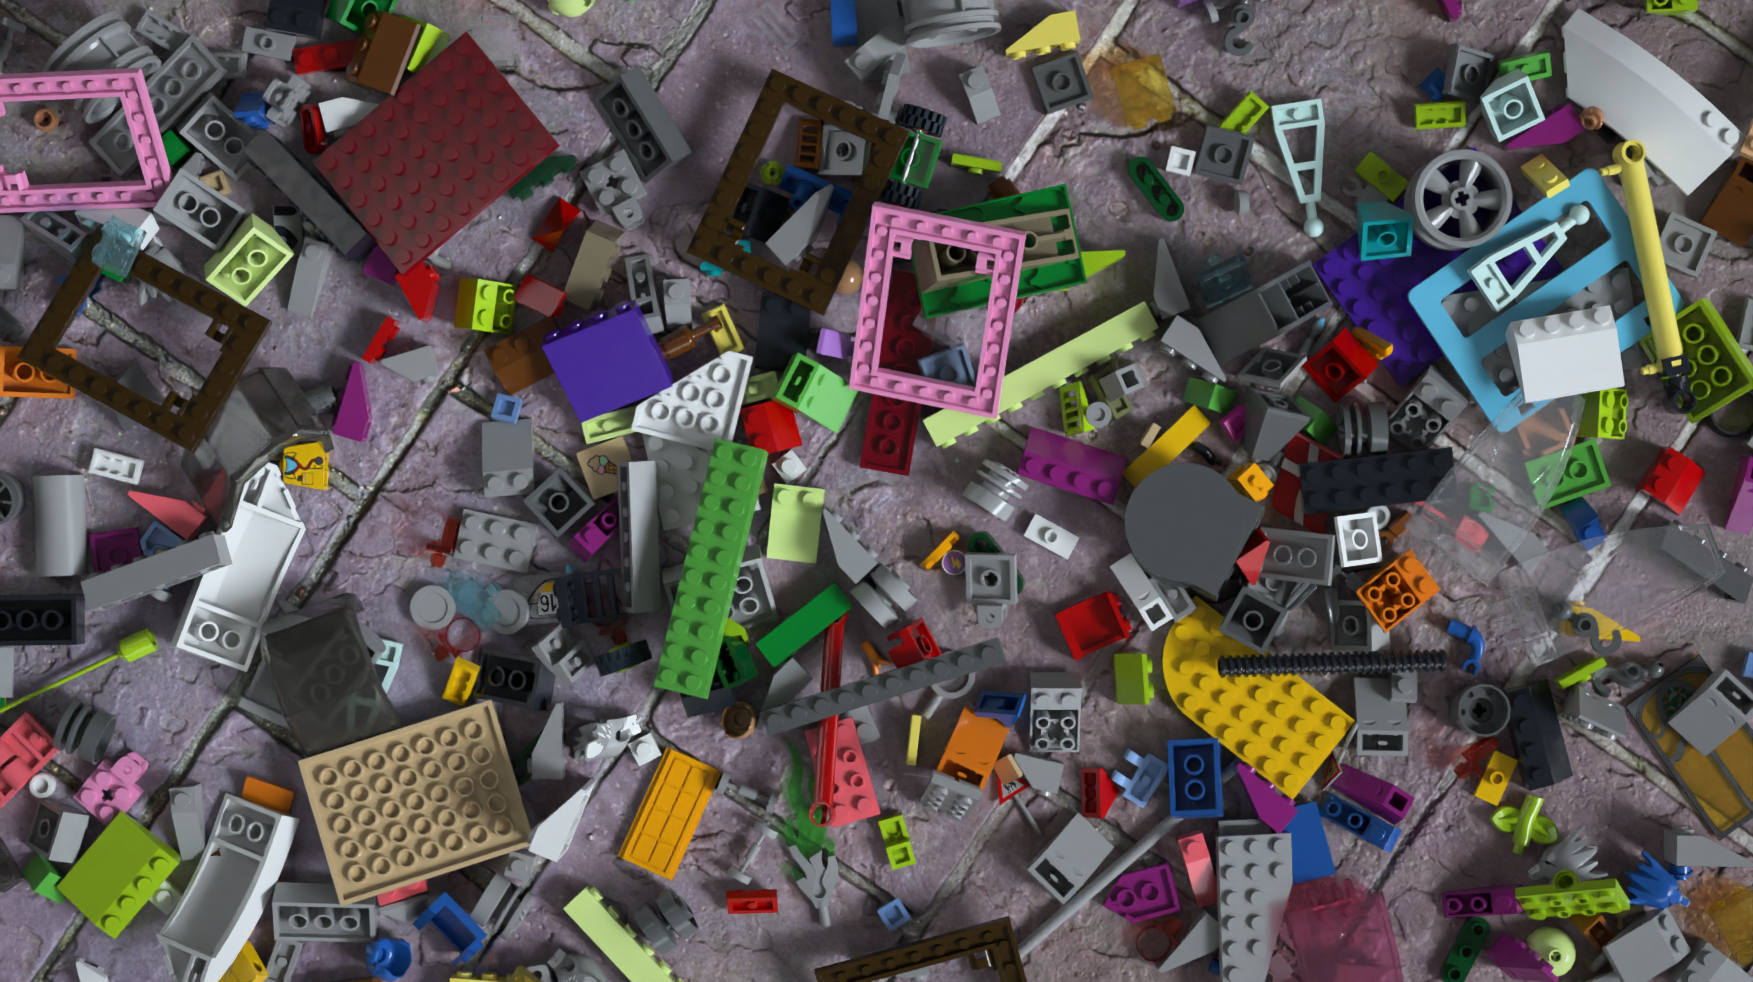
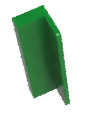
[755,582,852,667]

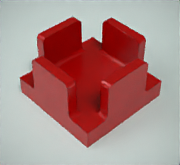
[886,617,942,668]

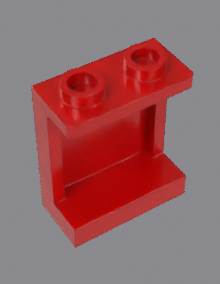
[1054,590,1132,661]

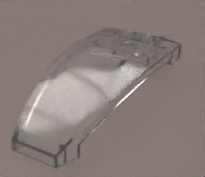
[1404,391,1586,586]
[1488,523,1727,667]

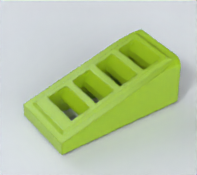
[1059,381,1095,437]

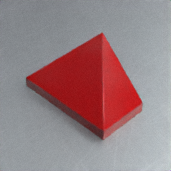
[532,197,581,252]
[1236,529,1270,585]
[1080,767,1120,819]

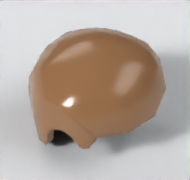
[836,258,863,295]
[720,701,758,740]

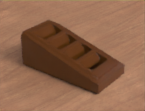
[794,118,824,171]

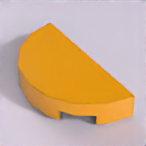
[1352,326,1393,360]
[919,530,960,571]

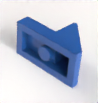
[1559,496,1608,551]
[974,690,1027,728]

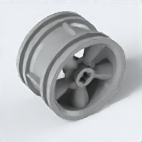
[898,0,1002,49]
[43,11,161,124]
[1404,149,1512,252]

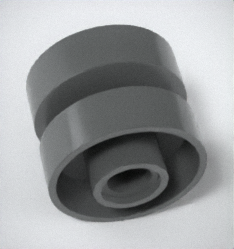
[0,471,26,525]
[633,886,699,955]

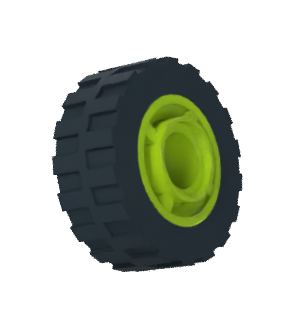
[594,639,653,677]

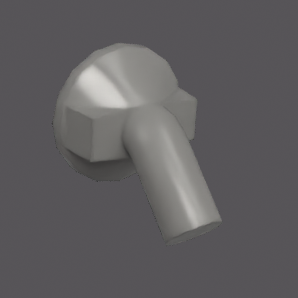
[427,247,452,270]
[1257,450,1284,483]

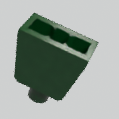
[716,636,758,690]

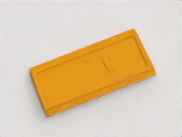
[618,746,722,881]

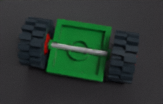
[879,104,947,210]

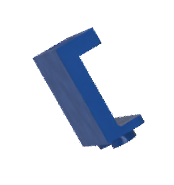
[412,892,487,966]

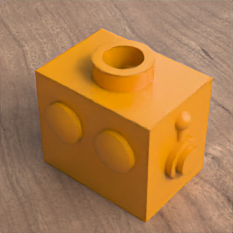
[1226,462,1274,502]

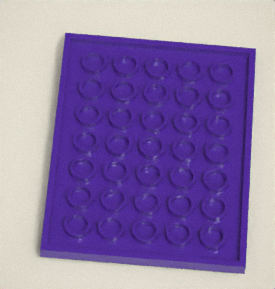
[1312,147,1563,387]

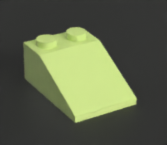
[767,483,825,564]

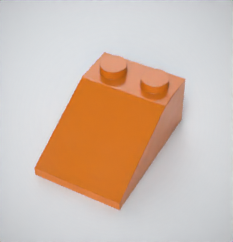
[0,345,77,399]

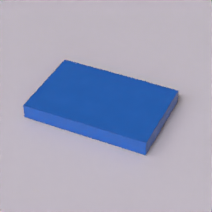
[1272,800,1336,885]

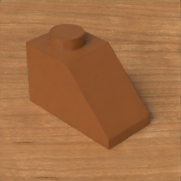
[1567,913,1617,952]

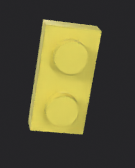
[1520,153,1570,199]

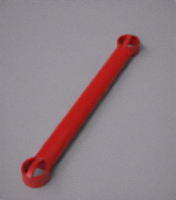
[808,611,849,828]

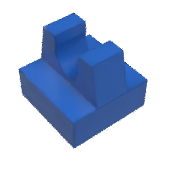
[1418,67,1446,102]

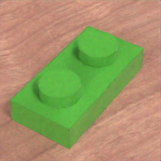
[1497,49,1552,81]

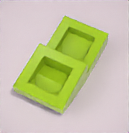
[878,811,916,870]

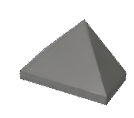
[379,891,432,925]

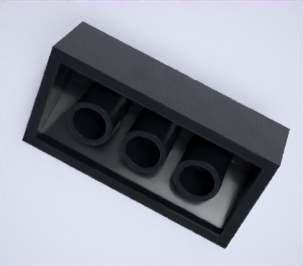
[1502,678,1573,791]

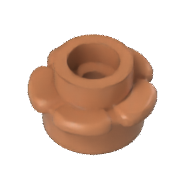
[1579,106,1604,130]
[34,108,59,133]

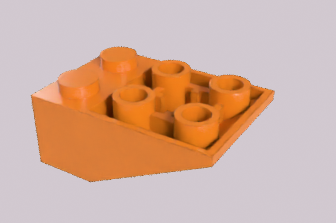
[1355,549,1441,633]
[935,705,1010,791]

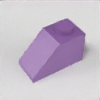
[816,328,855,361]

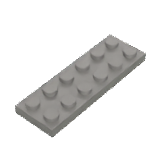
[89,35,228,178]

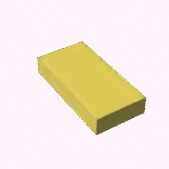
[701,304,745,356]
[906,713,921,766]

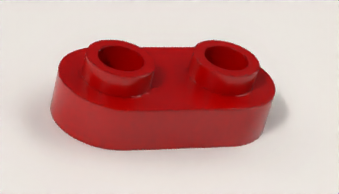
[300,104,327,154]

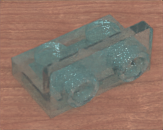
[92,216,147,278]

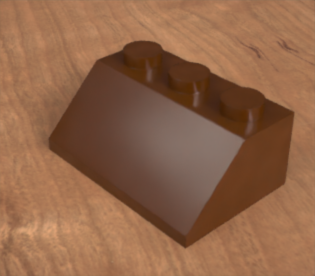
[344,10,421,96]
[483,317,560,396]

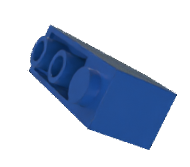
[234,92,276,130]
[1319,793,1402,853]

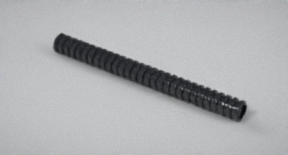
[1218,649,1447,678]

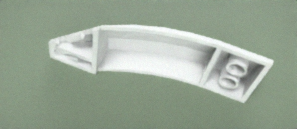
[1561,8,1746,196]
[170,456,306,672]
[156,793,300,982]

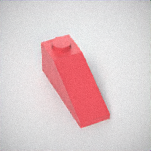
[127,490,210,540]
[1176,829,1217,909]

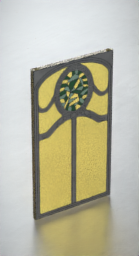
[1624,654,1753,841]

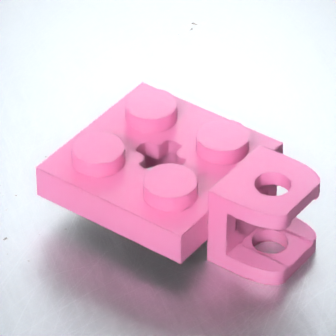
[73,751,148,826]

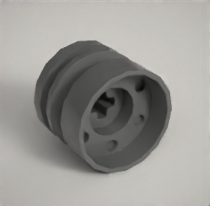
[1335,402,1389,456]
[1448,684,1511,737]
[53,700,117,765]

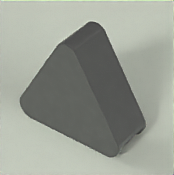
[1192,260,1334,365]

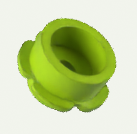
[760,161,785,185]

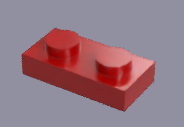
[362,315,400,364]
[727,889,778,914]

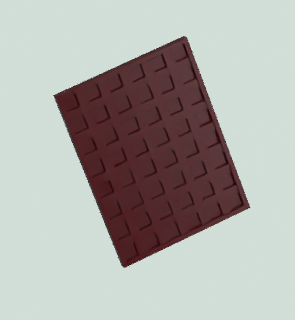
[312,31,560,276]

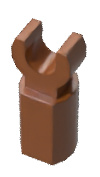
[1379,510,1417,551]

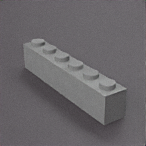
[617,460,663,613]
[81,531,232,611]

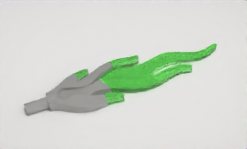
[786,742,838,928]

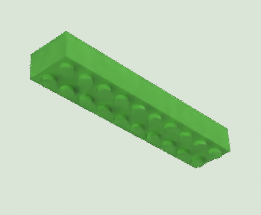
[654,438,769,699]

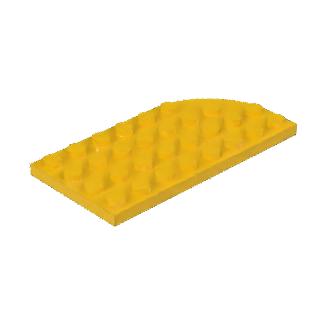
[1162,596,1355,800]

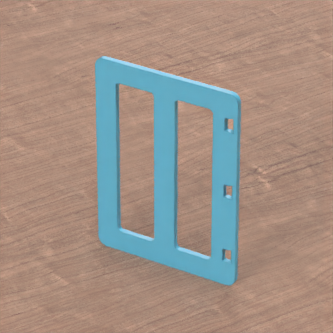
[1407,168,1684,432]

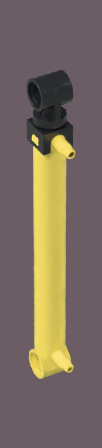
[1599,140,1697,415]

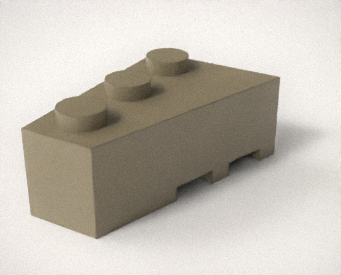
[564,220,625,310]

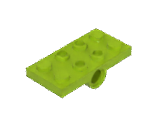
[1515,869,1630,920]

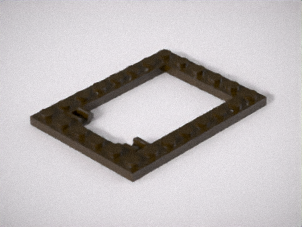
[686,69,910,316]
[17,228,272,454]
[814,916,1027,982]

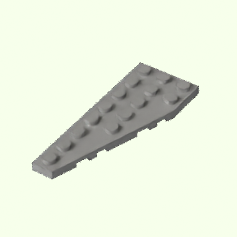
[1215,832,1293,982]

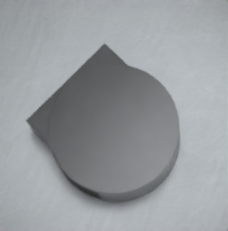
[1125,463,1265,602]

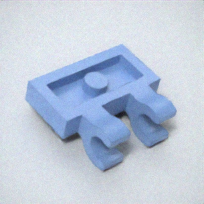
[1110,748,1169,808]

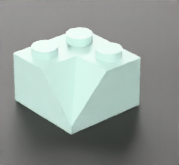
[1480,68,1545,142]

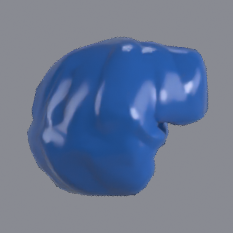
[365,937,412,982]

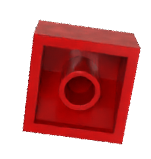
[395,262,441,323]
[1302,327,1379,403]
[740,401,802,454]
[1636,446,1706,516]

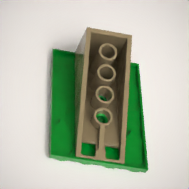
[911,183,1087,320]

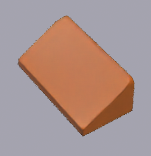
[242,774,297,814]

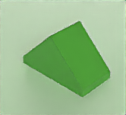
[1181,377,1237,415]
[1295,395,1335,445]
[22,853,66,904]

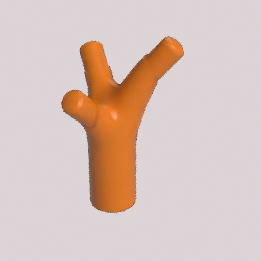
[861,640,891,676]

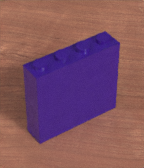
[542,299,673,423]

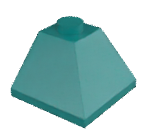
[1357,201,1414,261]

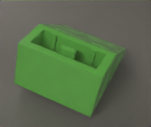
[770,353,858,434]

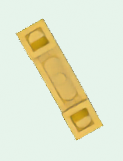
[1123,405,1211,488]

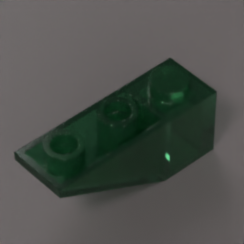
[507,155,579,202]

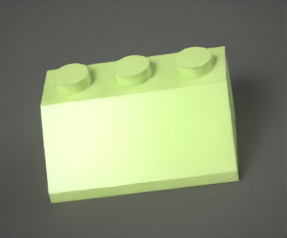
[204,213,294,307]

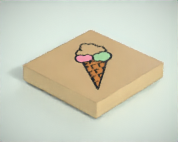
[576,436,632,500]

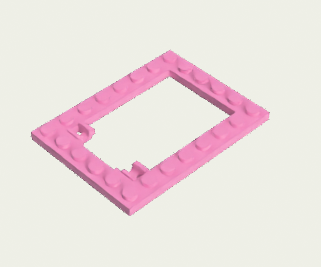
[0,68,173,213]
[849,202,1027,419]

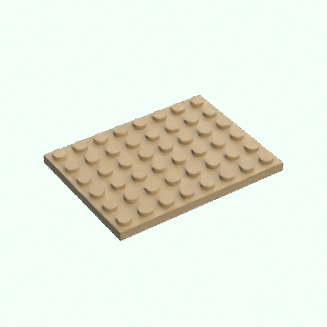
[298,700,532,907]

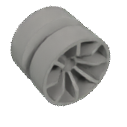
[850,562,917,630]

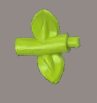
[1489,794,1560,855]

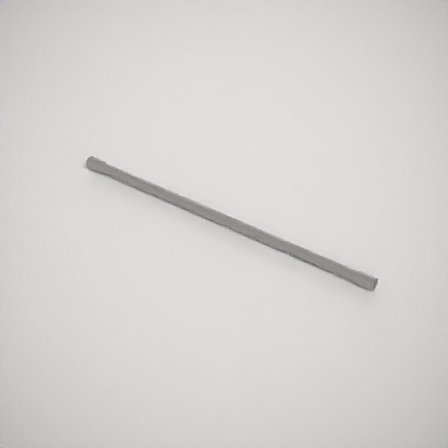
[1017,756,1244,959]

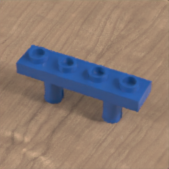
[779,164,871,227]

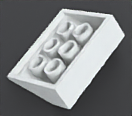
[1505,305,1625,403]
[527,778,596,862]

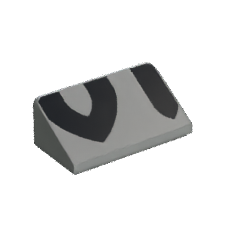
[273,205,303,256]

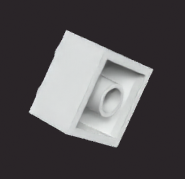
[1334,512,1383,567]

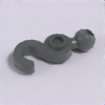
[1223,0,1255,56]
[1552,601,1622,654]
[1591,659,1664,698]

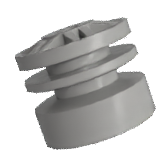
[962,459,1029,522]
[470,873,534,940]

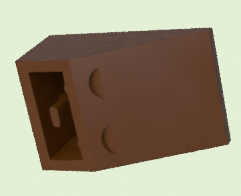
[1699,156,1753,247]

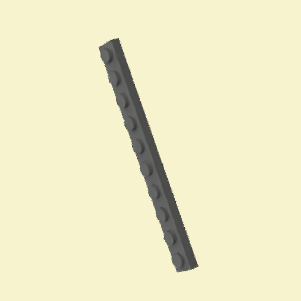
[760,637,1007,736]

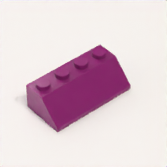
[1016,427,1127,505]

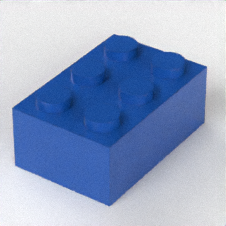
[1167,738,1223,819]

